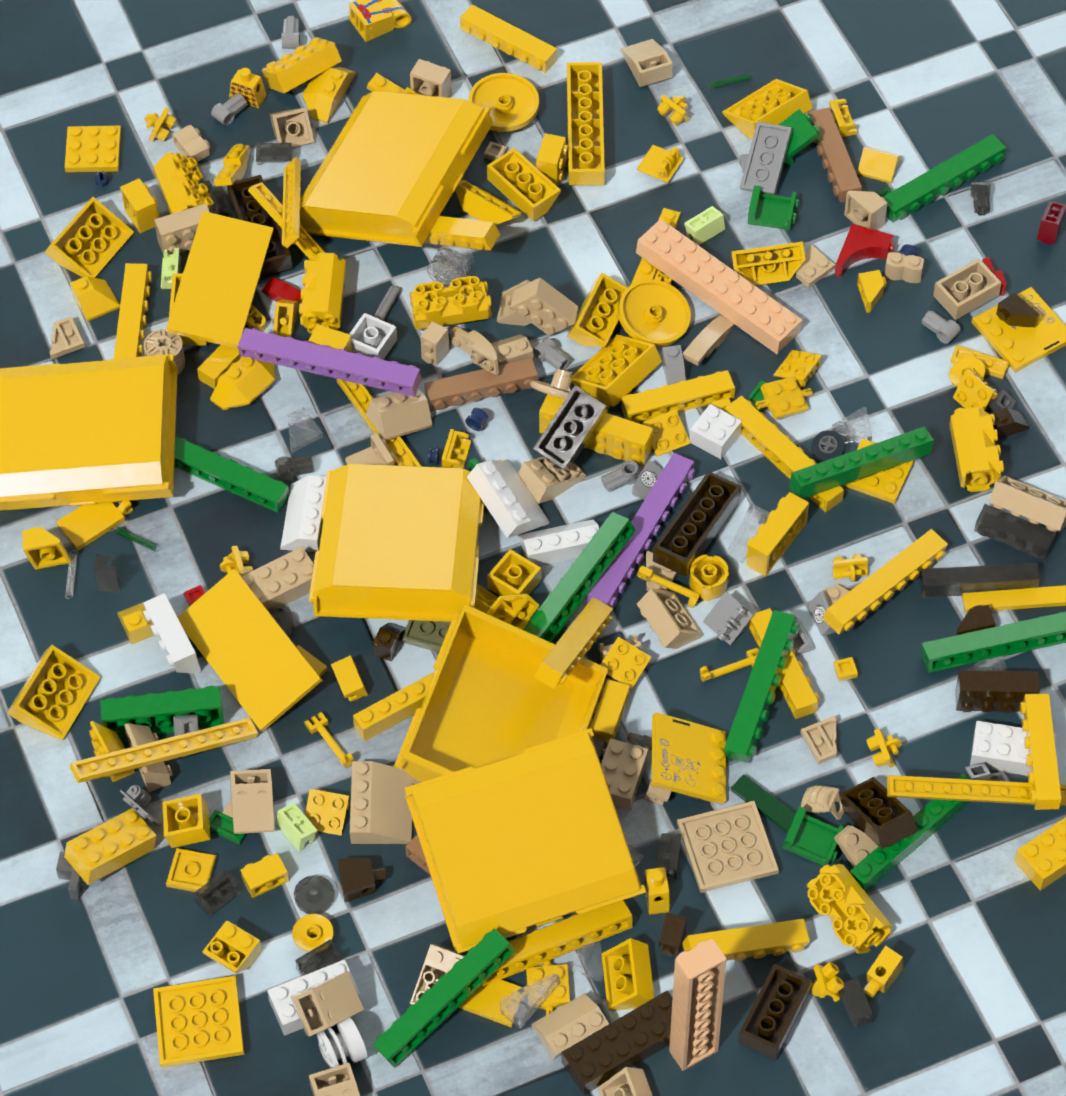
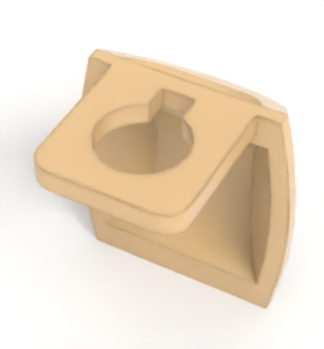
[801,786,844,820]

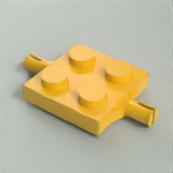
[756,376,813,420]
[526,960,570,1015]

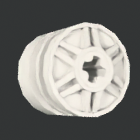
[317,1018,368,1068]

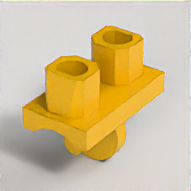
[657,94,690,126]
[144,107,176,141]
[220,546,253,576]
[833,554,868,582]
[866,728,902,768]
[811,962,845,1002]

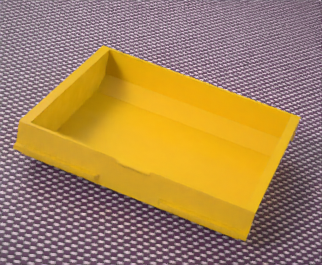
[300,91,493,247]
[0,354,178,511]
[309,464,484,622]
[394,604,608,782]
[404,728,646,954]

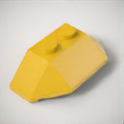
[302,67,356,124]
[455,180,522,225]
[731,242,806,286]
[210,357,275,410]
[486,594,540,629]

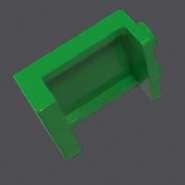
[779,109,822,166]
[748,185,799,230]
[781,806,844,866]

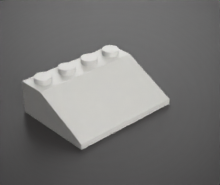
[467,460,550,538]

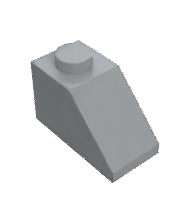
[662,345,686,385]

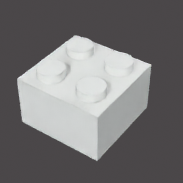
[349,313,397,360]
[689,404,742,459]

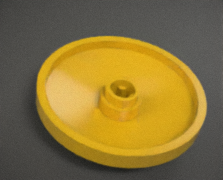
[469,73,539,132]
[618,279,691,347]

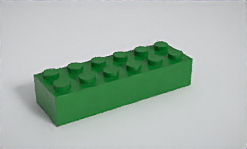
[100,686,224,739]

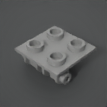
[703,591,754,645]
[120,785,162,826]

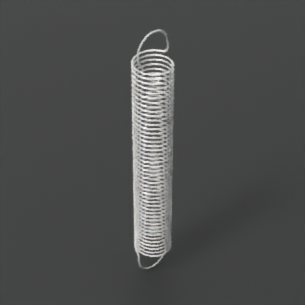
[66,550,77,599]

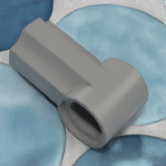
[281,16,300,49]
[211,93,247,126]
[922,311,961,344]
[533,337,570,370]
[601,460,639,492]

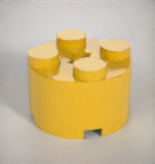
[689,555,729,601]

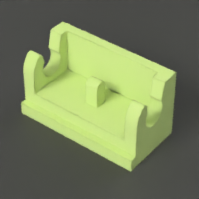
[684,206,725,246]
[161,248,181,289]
[275,802,317,852]

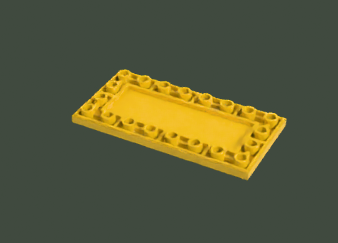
[166,211,273,349]
[177,569,323,732]

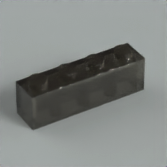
[974,504,1056,560]

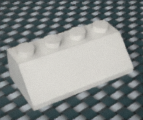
[280,475,326,552]
[519,519,599,566]
[142,593,201,674]

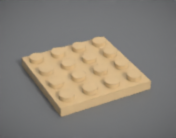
[677,801,779,893]

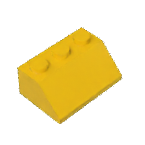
[601,938,654,1011]

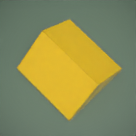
[857,146,901,183]

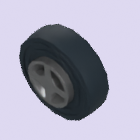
[811,430,845,462]

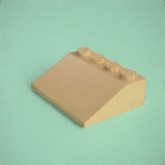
[350,761,413,844]

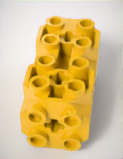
[153,152,214,214]
[299,253,346,334]
[410,276,492,330]
[949,406,1004,492]
[807,864,892,954]

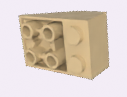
[620,39,673,87]
[518,456,586,504]
[230,769,275,834]
[410,944,465,1018]
[290,971,364,1037]
[309,1063,360,1096]

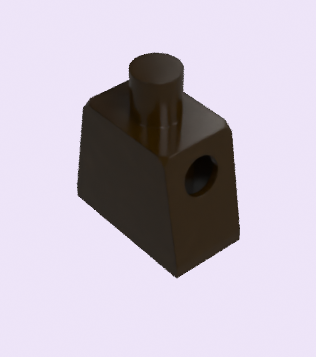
[338,858,386,902]

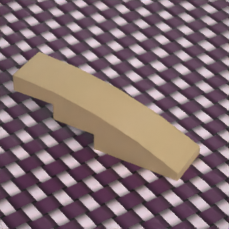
[683,315,735,366]

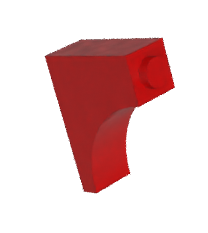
[834,224,895,277]

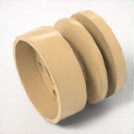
[144,329,185,375]

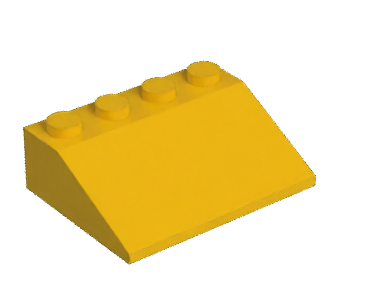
[722,79,812,139]
[44,197,134,278]
[571,334,662,407]
[7,645,101,740]

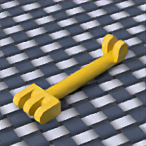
[637,566,700,608]
[700,648,759,682]
[304,712,354,769]

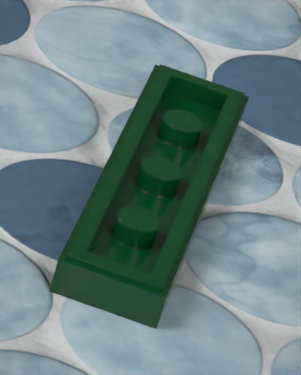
[731,774,795,833]

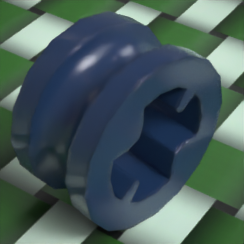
[427,447,440,465]

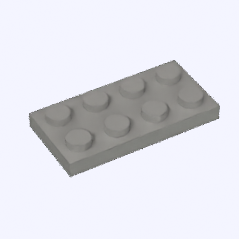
[740,122,792,195]

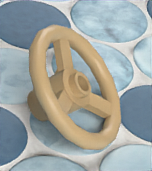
[530,368,572,399]

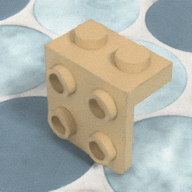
[345,433,396,466]

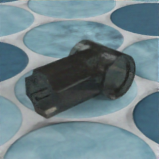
[971,182,990,216]
[275,456,314,481]

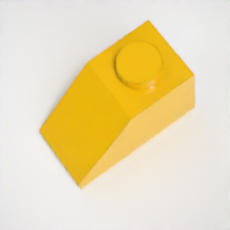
[857,270,886,313]
[273,299,298,337]

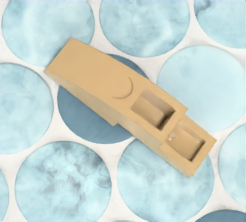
[451,327,499,375]

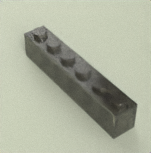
[920,563,1040,598]

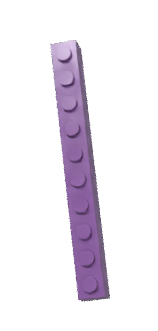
[237,328,422,397]
[586,453,696,608]

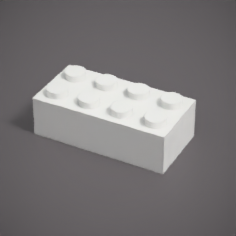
[970,721,1056,776]
[267,959,361,1036]

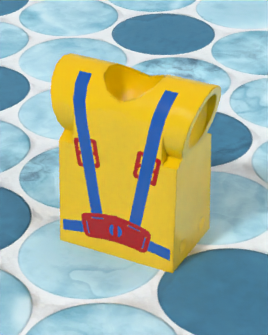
[349,0,412,42]

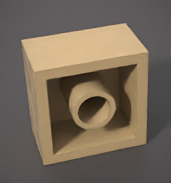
[410,59,452,98]

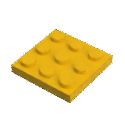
[65,126,121,172]
[842,438,915,504]

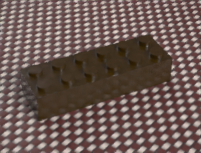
[227,175,292,277]
[652,471,742,577]
[561,991,673,1095]

